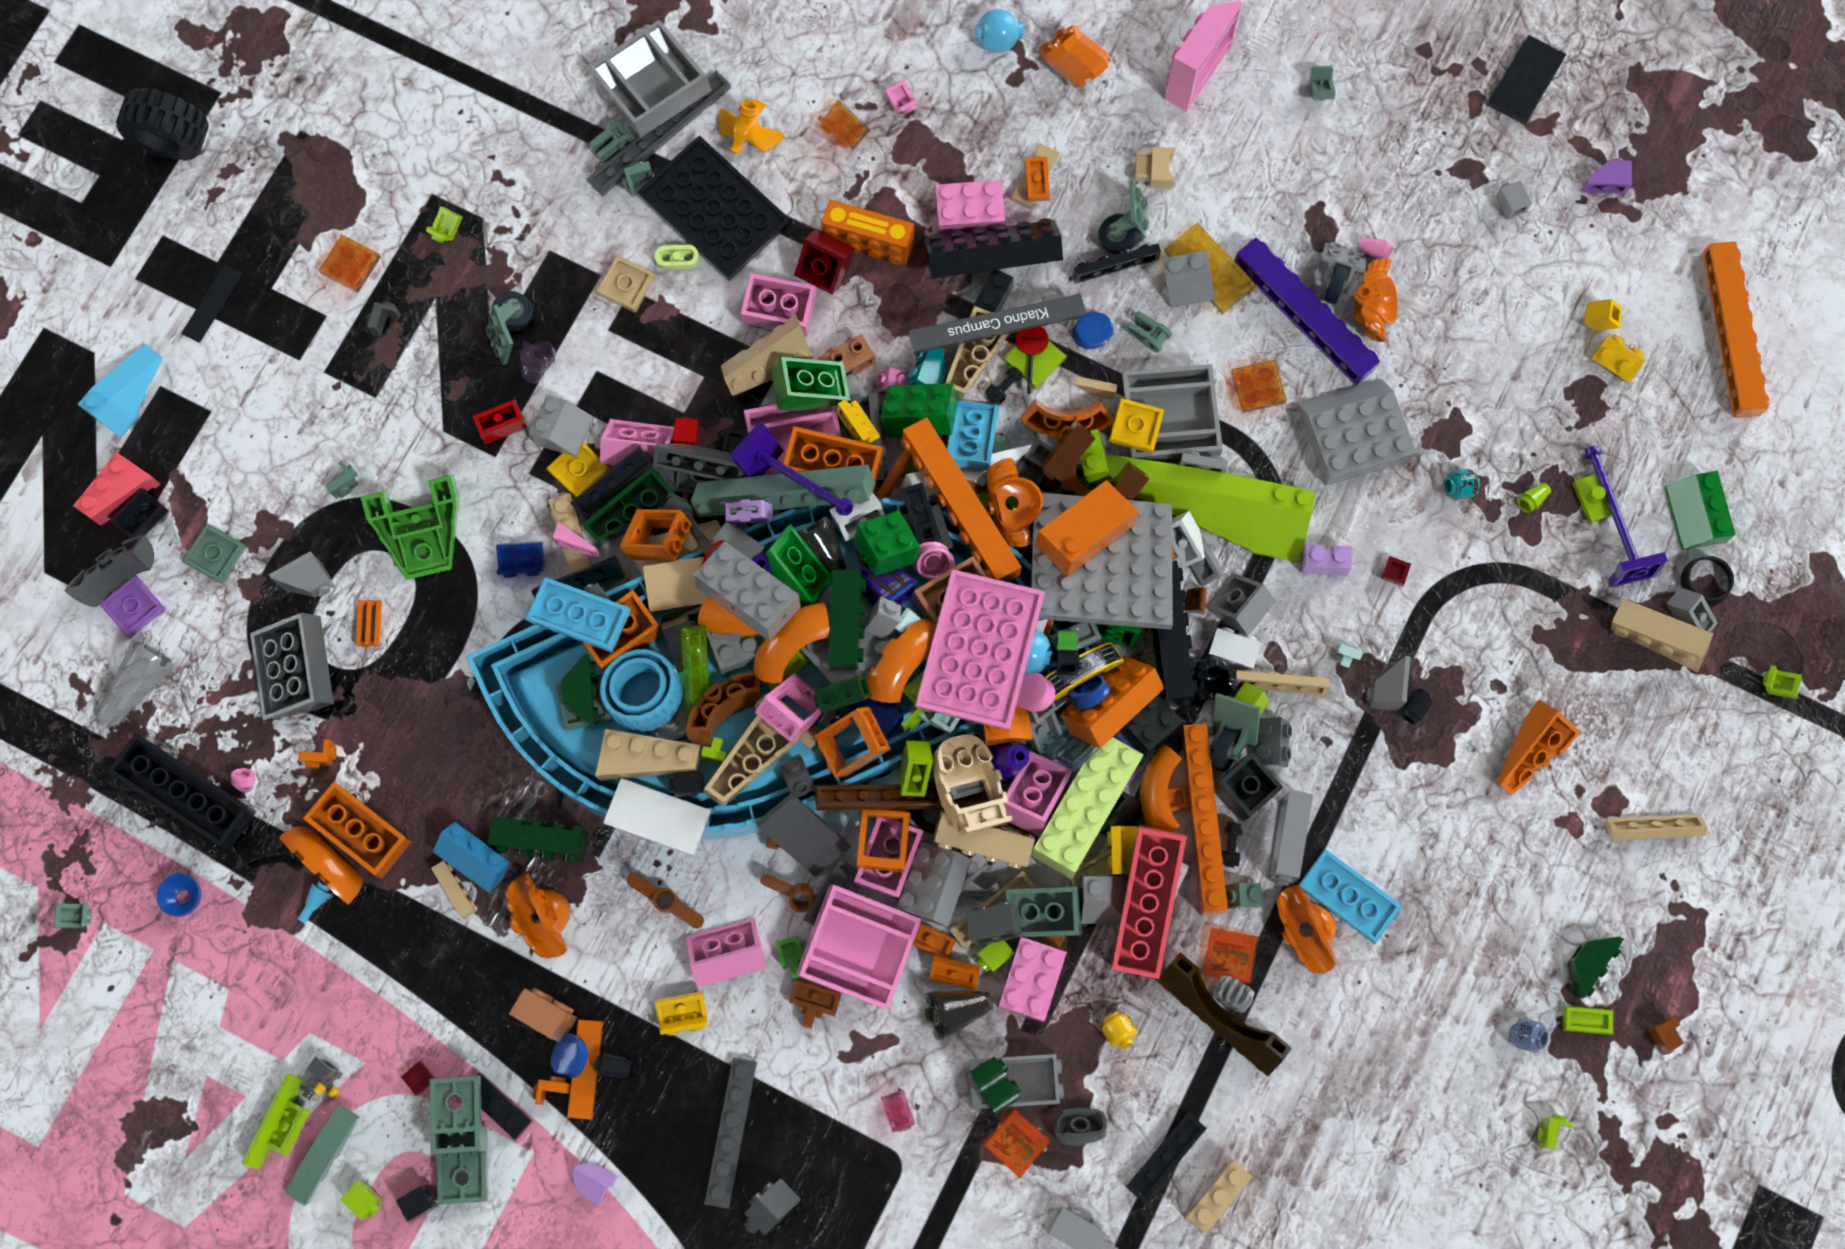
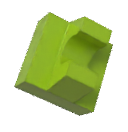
[701,737,727,765]

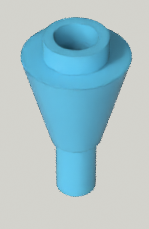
[298,880,333,923]

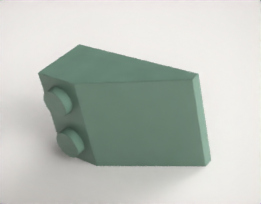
[1006,886,1082,937]

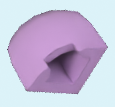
[573,1163,618,1206]

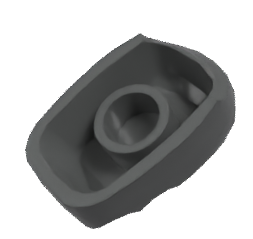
[1054,1108,1107,1146]

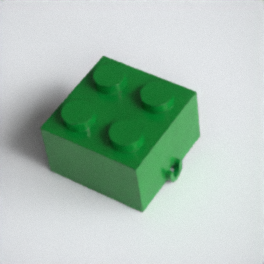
[854,510,920,576]

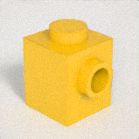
[1584,299,1623,332]

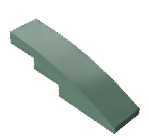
[285,1104,360,1206]

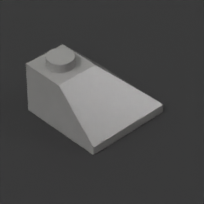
[269,551,335,597]
[1366,656,1410,712]
[1080,876,1128,924]

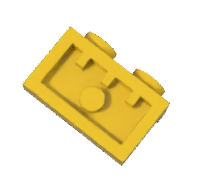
[837,399,880,444]

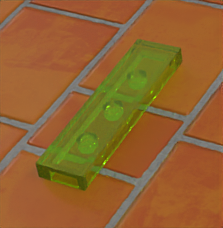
[682,625,709,722]

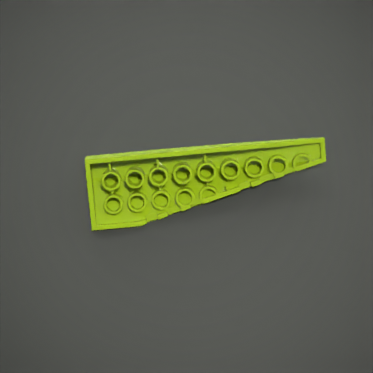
[1102,454,1315,563]

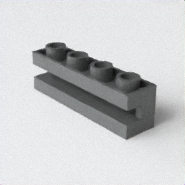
[849,393,888,487]

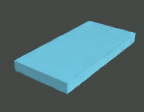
[947,400,999,471]
[525,577,631,653]
[1298,849,1402,944]

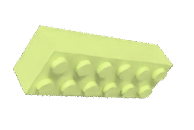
[1031,737,1143,880]

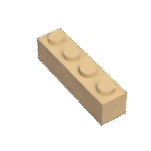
[431,860,476,919]

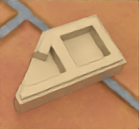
[1075,377,1118,400]

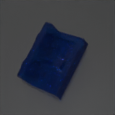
[496,541,546,578]

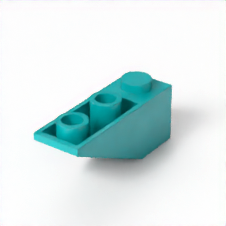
[908,348,946,385]

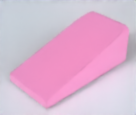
[552,523,600,558]

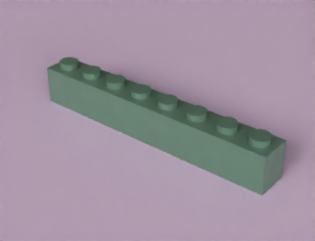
[691,465,875,518]

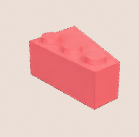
[73,452,161,526]

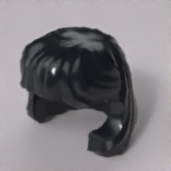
[1195,656,1238,701]

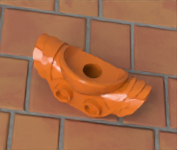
[1354,258,1398,342]
[986,458,1043,547]
[505,872,570,959]
[1276,885,1337,974]

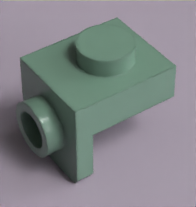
[1309,65,1336,101]
[622,161,653,196]
[326,461,359,499]
[1225,883,1263,909]
[54,903,92,929]

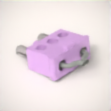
[725,499,775,525]

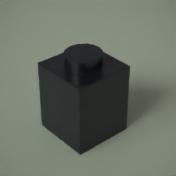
[396,1185,438,1222]

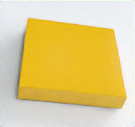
[1109,398,1165,454]
[546,442,610,497]

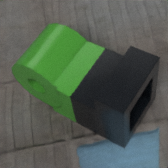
[1056,630,1080,675]

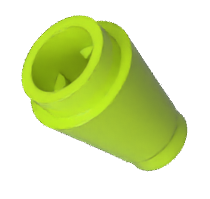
[1517,483,1551,513]

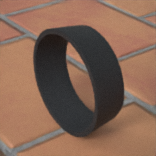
[1681,556,1734,606]

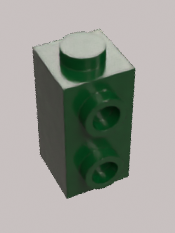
[813,674,871,713]

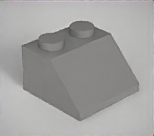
[1163,250,1215,308]
[529,395,594,457]
[1206,573,1276,635]

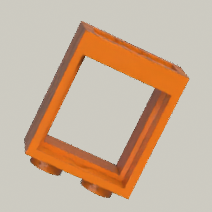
[620,509,692,561]
[814,707,891,778]
[857,809,910,873]

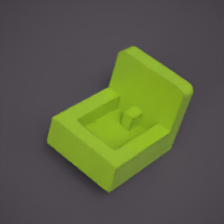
[426,207,462,243]
[1763,665,1802,699]
[1537,1114,1573,1149]

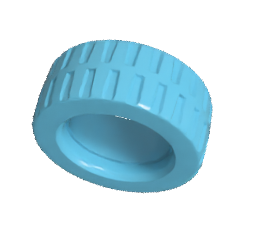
[600,649,683,732]

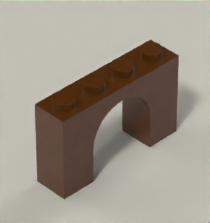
[1041,420,1149,500]

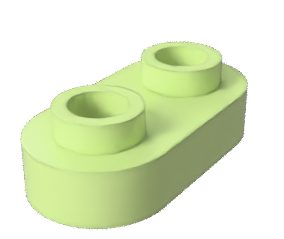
[654,245,699,269]

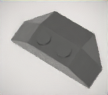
[652,443,744,495]

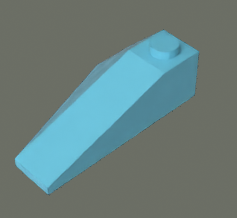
[78,344,163,438]

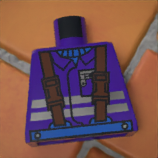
[859,562,918,606]

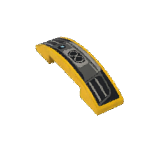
[1045,642,1124,702]

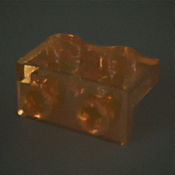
[817,100,870,150]

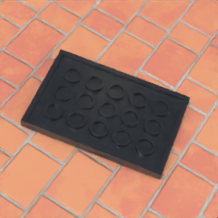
[637,135,791,281]

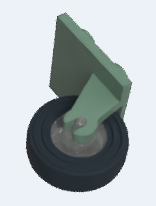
[1098,180,1149,254]
[486,291,533,365]
[1210,693,1261,772]

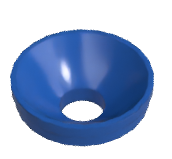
[157,873,202,917]

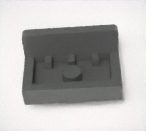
[1254,717,1292,767]

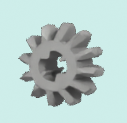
[1212,975,1254,1013]

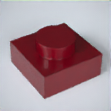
[1381,556,1411,587]
[401,1061,436,1096]

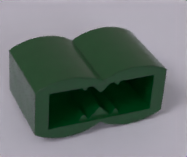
[969,1056,1021,1115]

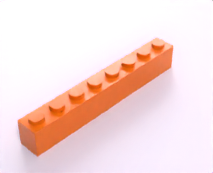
[1702,241,1770,418]
[901,417,1022,582]
[1180,723,1228,915]

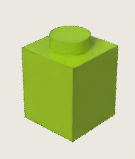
[1234,682,1270,715]
[977,941,1015,974]
[340,1180,384,1220]

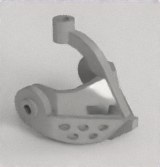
[960,853,1004,899]

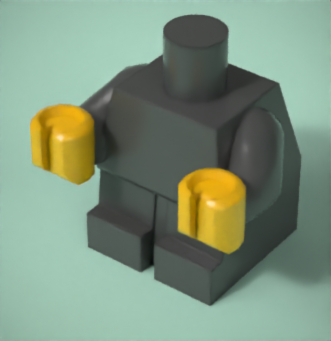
[301,1057,343,1100]

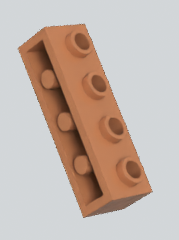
[814,334,876,376]

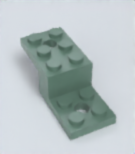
[430,1076,488,1205]

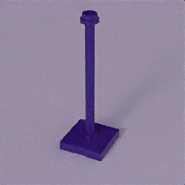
[729,421,853,516]
[1584,445,1668,588]

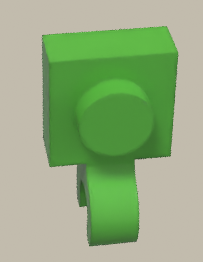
[775,936,803,981]

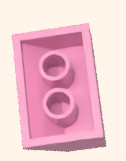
[600,419,674,468]
[686,918,767,988]

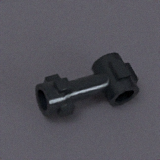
[985,367,1023,405]
[1221,822,1243,868]

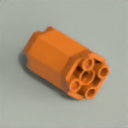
[1039,25,1112,88]

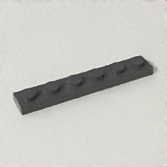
[704,1058,757,1209]

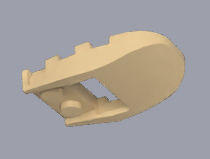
[933,734,1013,836]

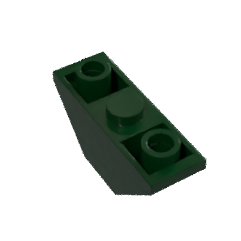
[561,654,599,729]
[1568,936,1624,999]

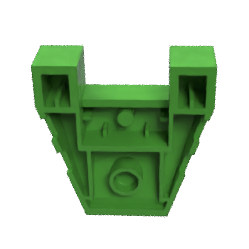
[361,474,459,580]

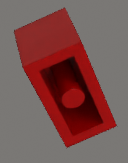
[473,399,528,444]

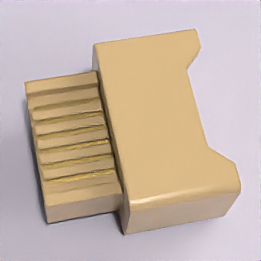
[1135,147,1174,189]

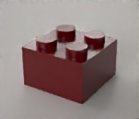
[794,229,855,295]

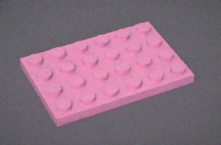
[915,569,1045,731]

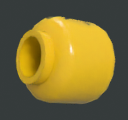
[1102,1011,1137,1049]

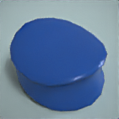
[1072,312,1114,349]
[1068,674,1110,709]
[551,1033,588,1078]

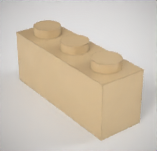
[1184,1160,1253,1234]

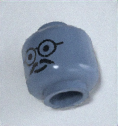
[1510,1018,1549,1053]

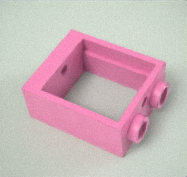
[755,673,825,743]

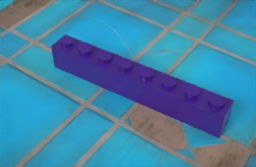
[1233,237,1380,386]

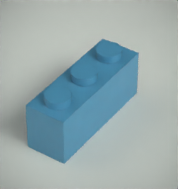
[433,822,510,893]

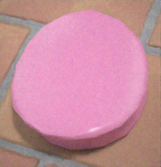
[912,542,955,580]
[1017,672,1055,712]

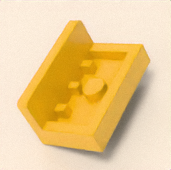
[1592,334,1646,383]
[1107,826,1138,874]
[655,991,708,1036]

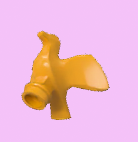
[718,99,785,155]

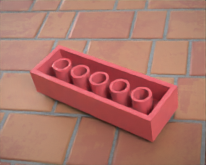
[1112,826,1187,979]

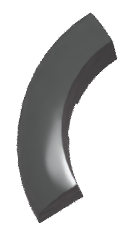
[64,535,154,607]

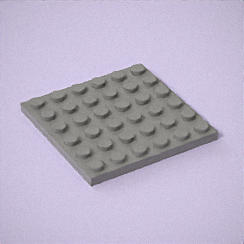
[1031,493,1173,630]

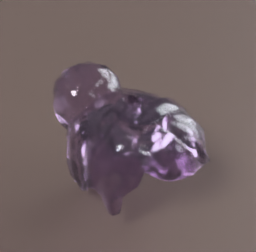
[519,340,555,384]

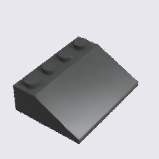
[250,613,334,721]

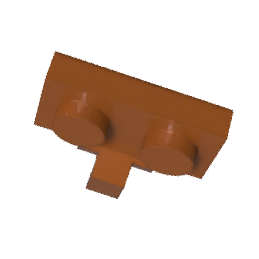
[789,979,842,1029]

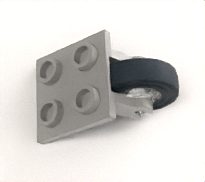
[1321,242,1367,304]

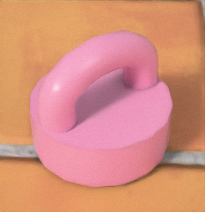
[231,768,255,792]

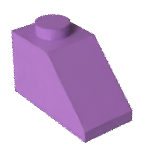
[1581,158,1632,195]

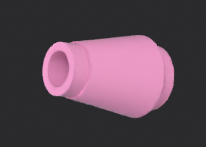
[1358,237,1393,260]

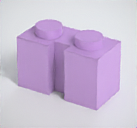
[1301,544,1352,576]

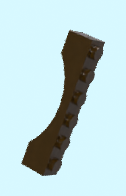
[1156,952,1292,1077]

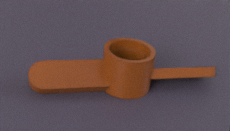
[627,872,704,928]
[760,874,817,913]

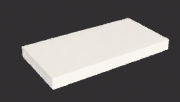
[603,778,711,856]

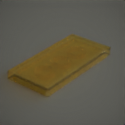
[1164,222,1256,314]

